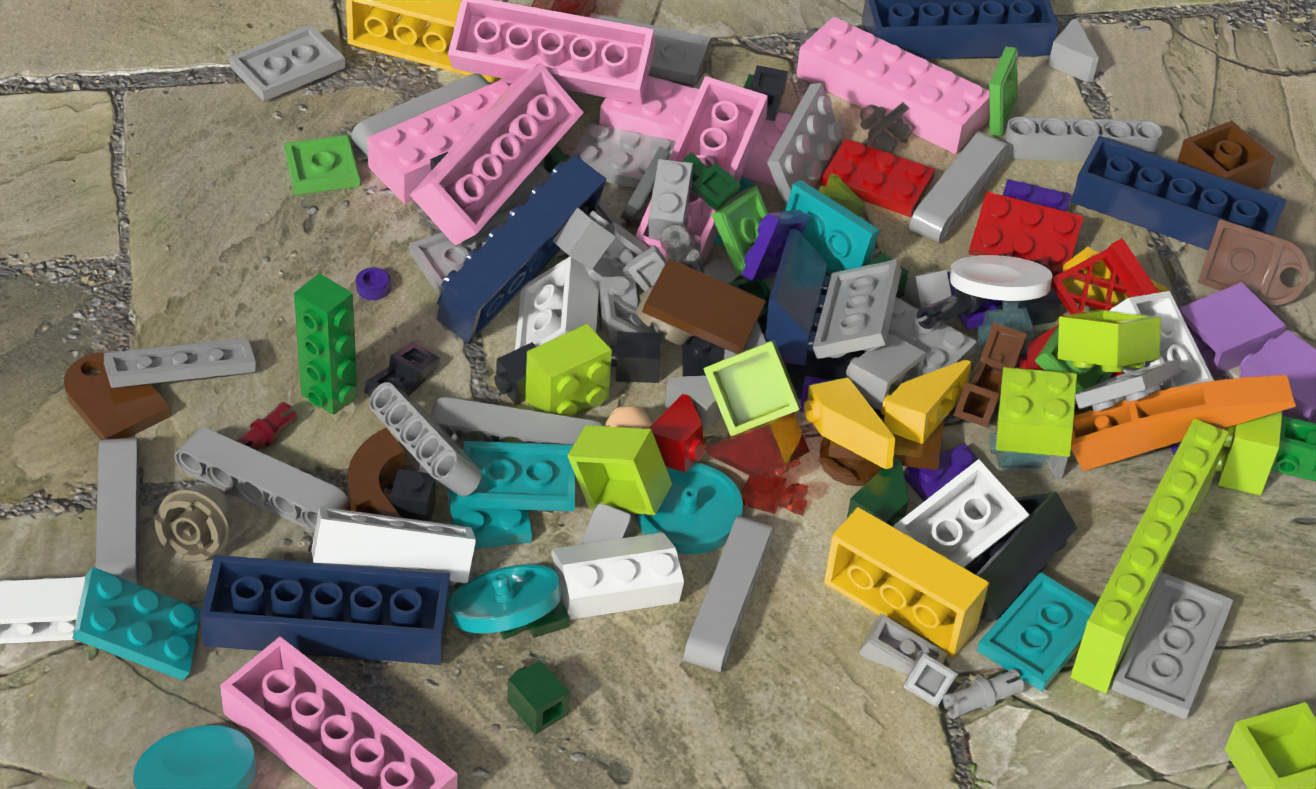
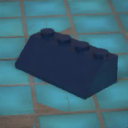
[765,228,831,366]

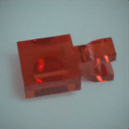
[740,469,808,516]

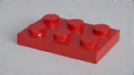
[820,138,935,217]
[968,192,1084,277]

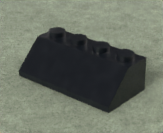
[965,492,1077,621]

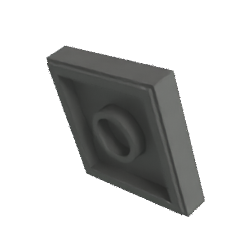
[620,146,671,223]

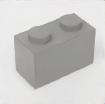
[648,159,693,243]
[846,334,926,411]

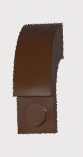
[953,322,1028,428]
[347,428,405,518]

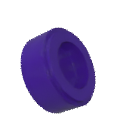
[356,267,391,300]

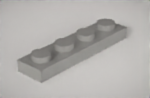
[104,338,256,388]

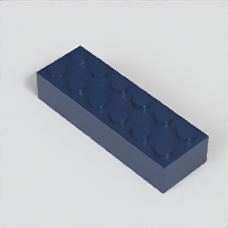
[862,0,1059,59]
[1071,136,1287,251]
[436,154,607,345]
[200,555,450,665]

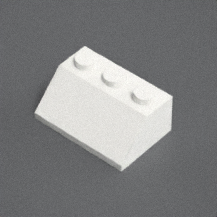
[515,256,599,350]
[1110,291,1214,390]
[893,459,1029,568]
[551,532,684,620]

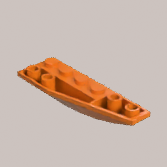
[1071,375,1296,471]

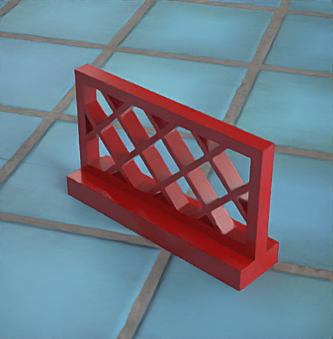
[1051,238,1159,377]

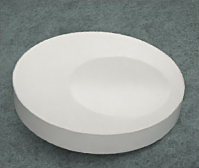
[950,255,1052,301]

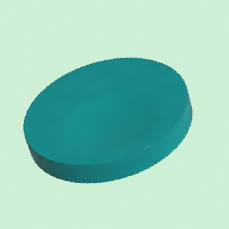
[635,463,743,554]
[448,564,562,633]
[133,725,257,789]

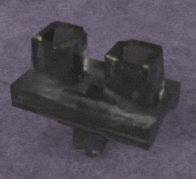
[860,102,916,153]
[660,223,704,273]

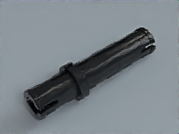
[917,290,994,329]

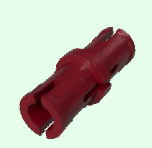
[236,402,297,451]

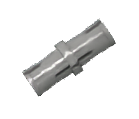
[943,669,1024,719]

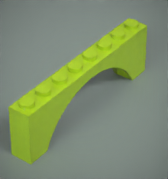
[1070,418,1229,694]

